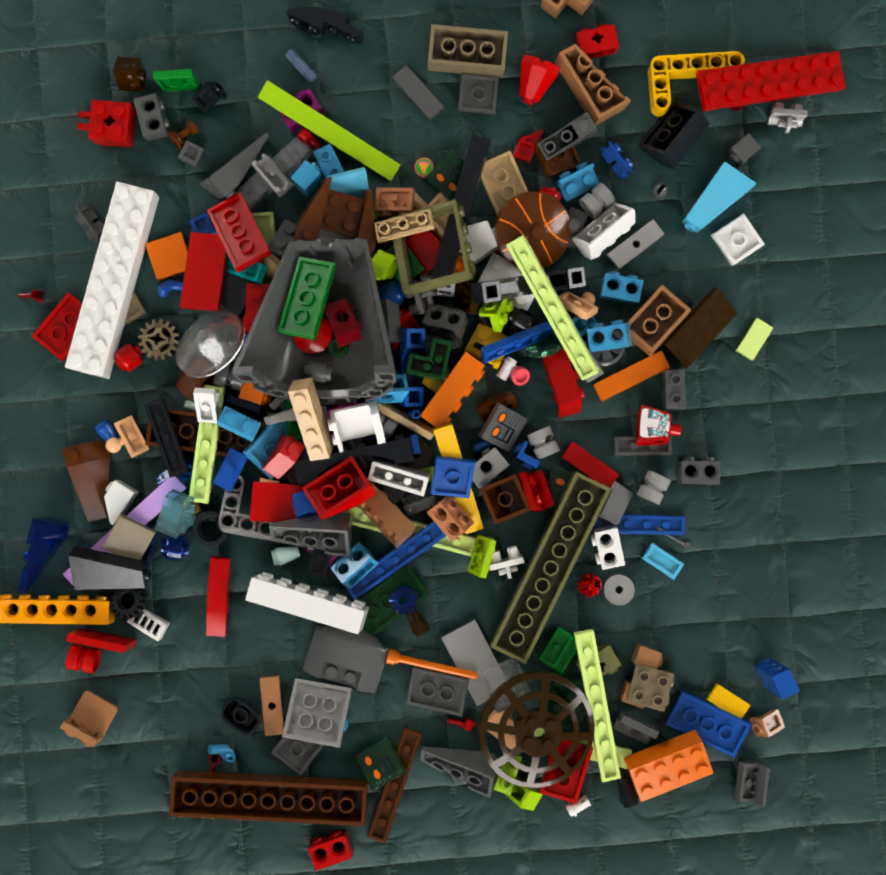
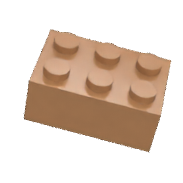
[628,285,691,357]

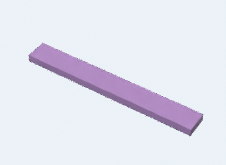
[63,476,188,586]

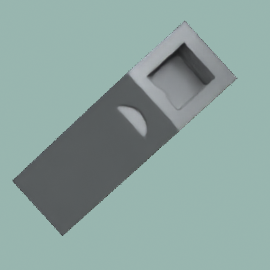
[537,112,598,161]

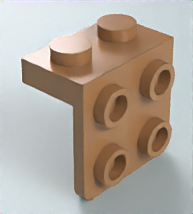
[60,690,118,747]

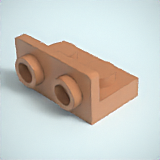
[374,188,415,218]

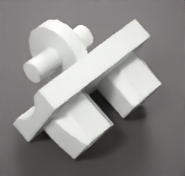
[490,545,524,579]

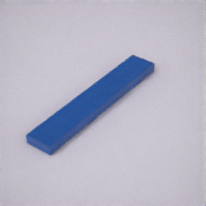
[590,514,685,535]
[344,521,446,600]

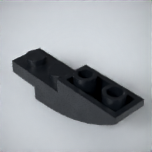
[286,7,364,45]

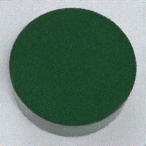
[328,338,349,358]

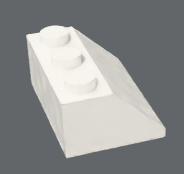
[572,202,635,260]

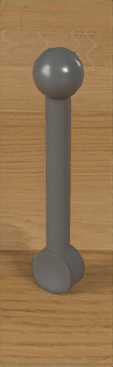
[656,527,691,549]

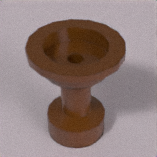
[166,119,200,151]

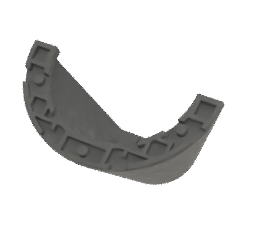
[232,238,396,405]

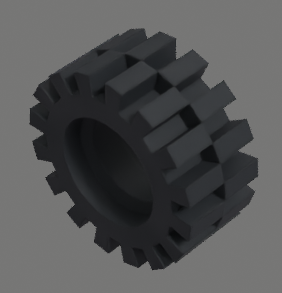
[110,588,149,619]

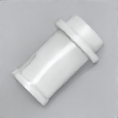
[496,356,517,381]
[565,794,591,817]

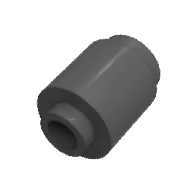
[303,361,334,383]

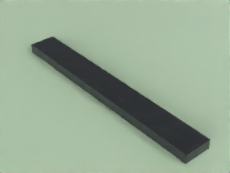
[431,135,491,288]

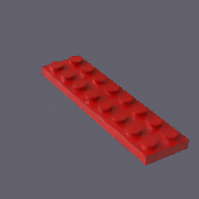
[696,51,846,111]

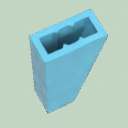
[682,162,756,233]

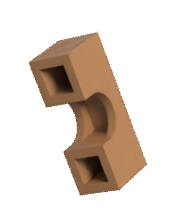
[618,643,663,709]

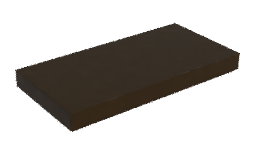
[662,287,738,369]

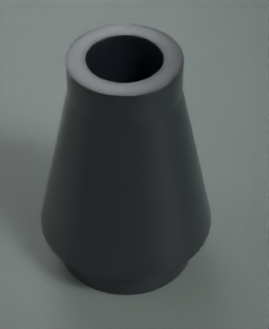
[617,777,639,808]

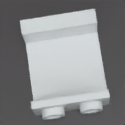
[327,401,386,452]

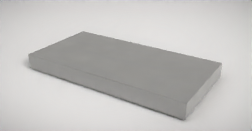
[441,619,507,706]

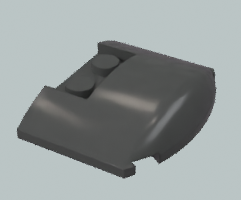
[303,626,389,693]

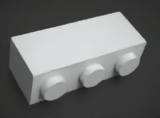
[367,457,431,497]

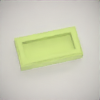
[735,318,773,361]

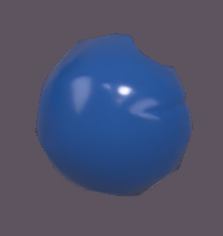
[378,279,405,306]

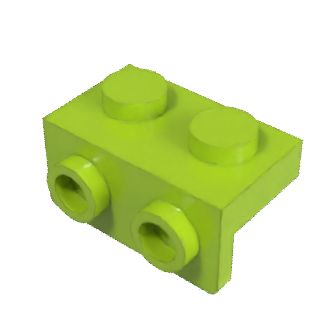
[478,298,514,332]

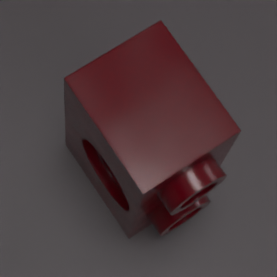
[324,298,363,348]

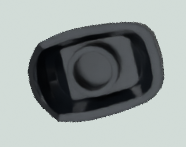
[222,696,263,736]

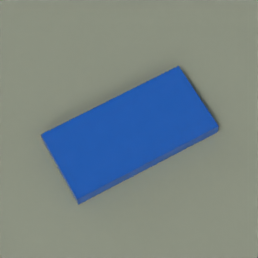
[664,689,752,758]

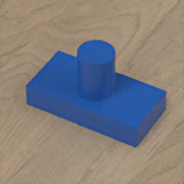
[213,448,248,492]

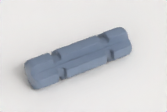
[285,49,317,83]

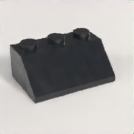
[638,101,710,169]

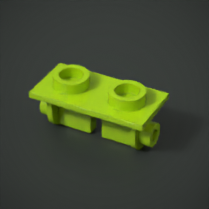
[493,756,522,796]

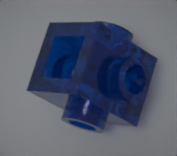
[389,585,418,614]

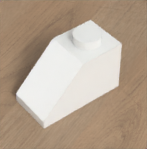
[104,480,139,525]

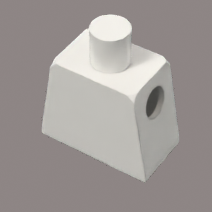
[466,221,498,264]

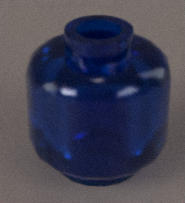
[160,535,190,561]

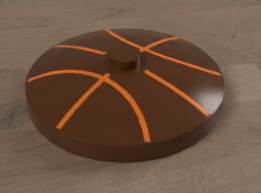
[494,191,571,269]

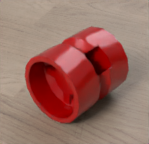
[65,644,101,674]

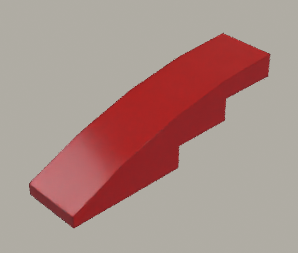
[206,556,230,637]

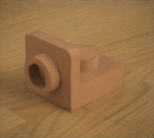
[749,709,785,737]

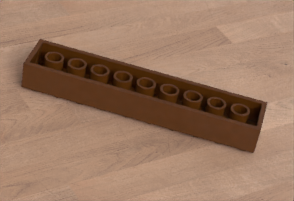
[169,770,368,826]

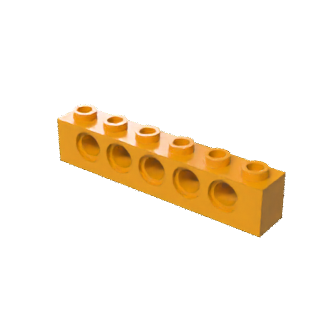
[0,594,114,625]

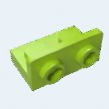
[467,535,497,578]

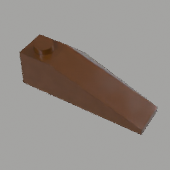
[62,439,112,523]

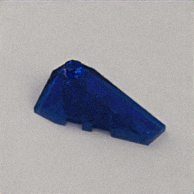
[18,517,69,593]

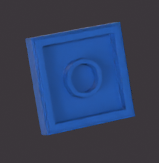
[430,455,475,498]

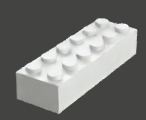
[245,572,369,634]

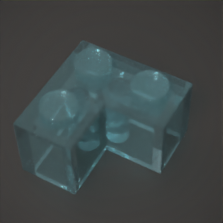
[155,489,195,539]

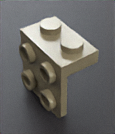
[627,664,675,712]

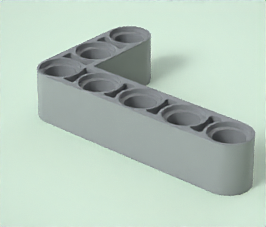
[218,476,306,547]

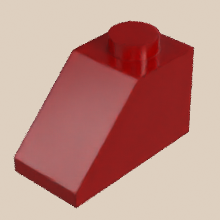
[262,435,305,479]

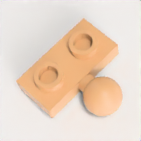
[559,291,599,320]
[106,415,149,459]

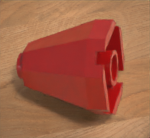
[520,54,560,105]

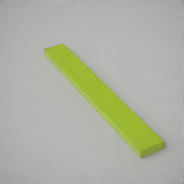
[258,80,400,182]

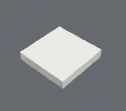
[711,213,765,266]

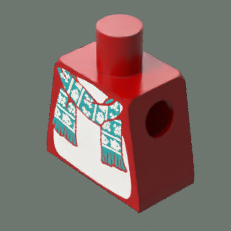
[635,405,682,446]

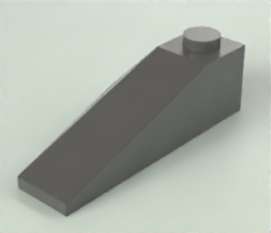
[199,132,269,199]
[269,512,352,557]
[420,746,500,798]

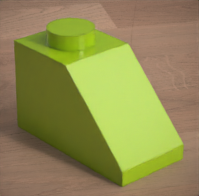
[505,776,543,811]

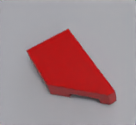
[513,129,544,164]

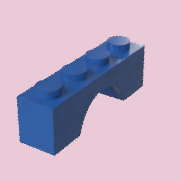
[398,328,425,407]

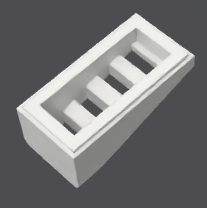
[127,610,170,641]

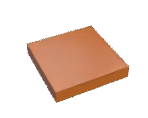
[145,232,188,281]

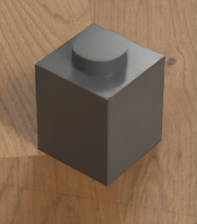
[727,133,761,167]

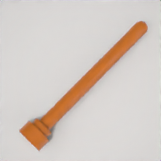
[386,648,478,679]

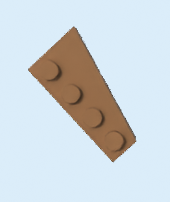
[554,44,631,126]
[358,476,416,548]

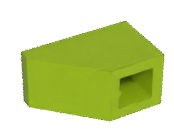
[371,249,398,281]

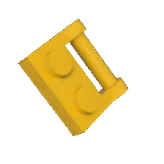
[464,323,508,370]

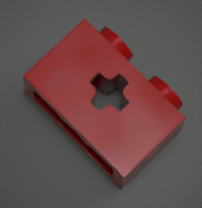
[575,24,619,59]

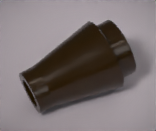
[406,607,430,637]

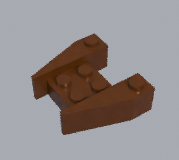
[293,177,376,259]

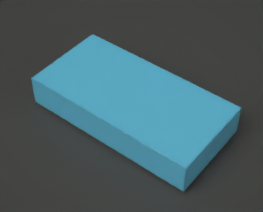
[641,542,684,580]

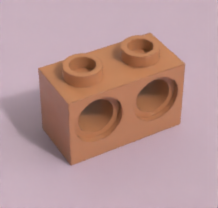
[427,496,474,542]

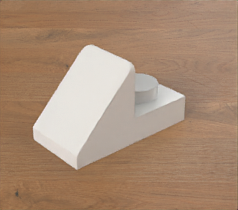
[193,388,220,423]

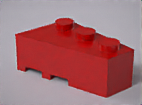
[543,347,584,418]

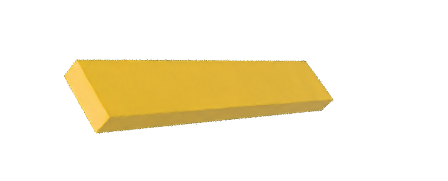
[433,423,484,534]

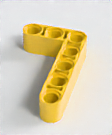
[647,51,745,117]

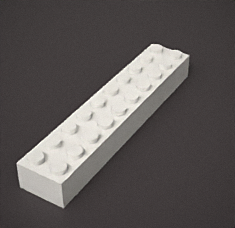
[65,181,159,379]

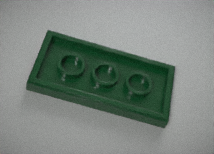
[358,563,430,636]

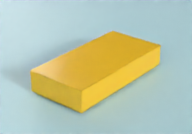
[707,683,751,718]

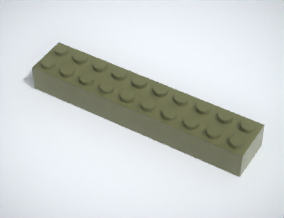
[490,471,611,664]

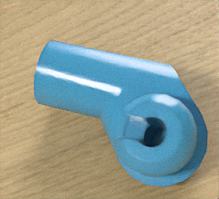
[208,744,236,763]

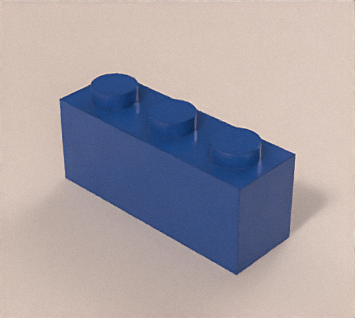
[755,658,800,699]

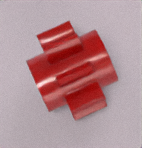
[578,573,602,598]

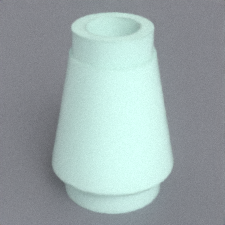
[271,546,300,566]

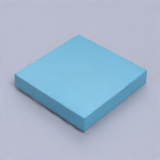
[327,167,369,199]

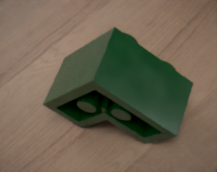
[406,338,452,382]

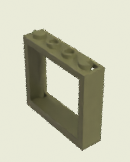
[389,199,476,296]

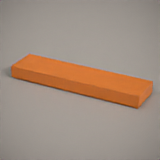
[593,350,670,402]

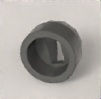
[652,182,668,199]

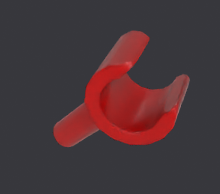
[447,717,476,731]

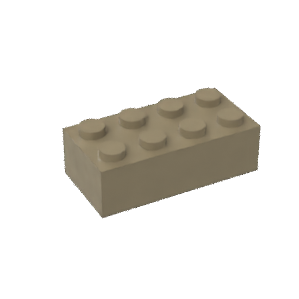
[428,24,508,78]

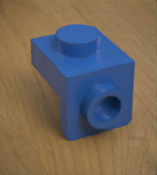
[514,441,540,470]

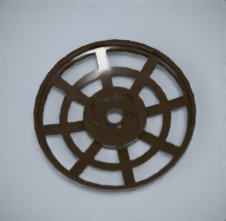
[478,671,595,788]

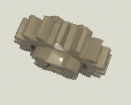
[138,319,181,361]

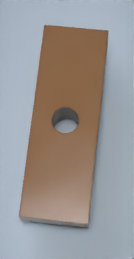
[260,675,284,736]

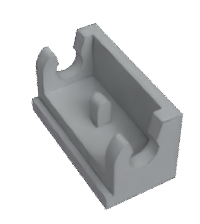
[251,154,294,198]

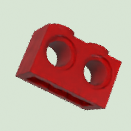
[308,829,354,871]

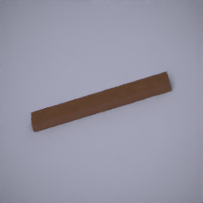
[367,726,422,843]

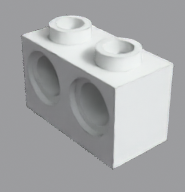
[591,525,625,570]

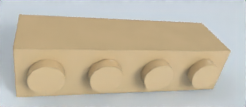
[288,378,333,461]

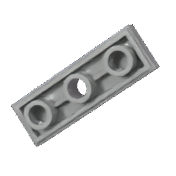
[607,219,664,270]

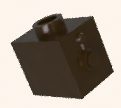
[113,56,147,92]

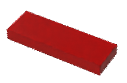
[561,441,619,488]

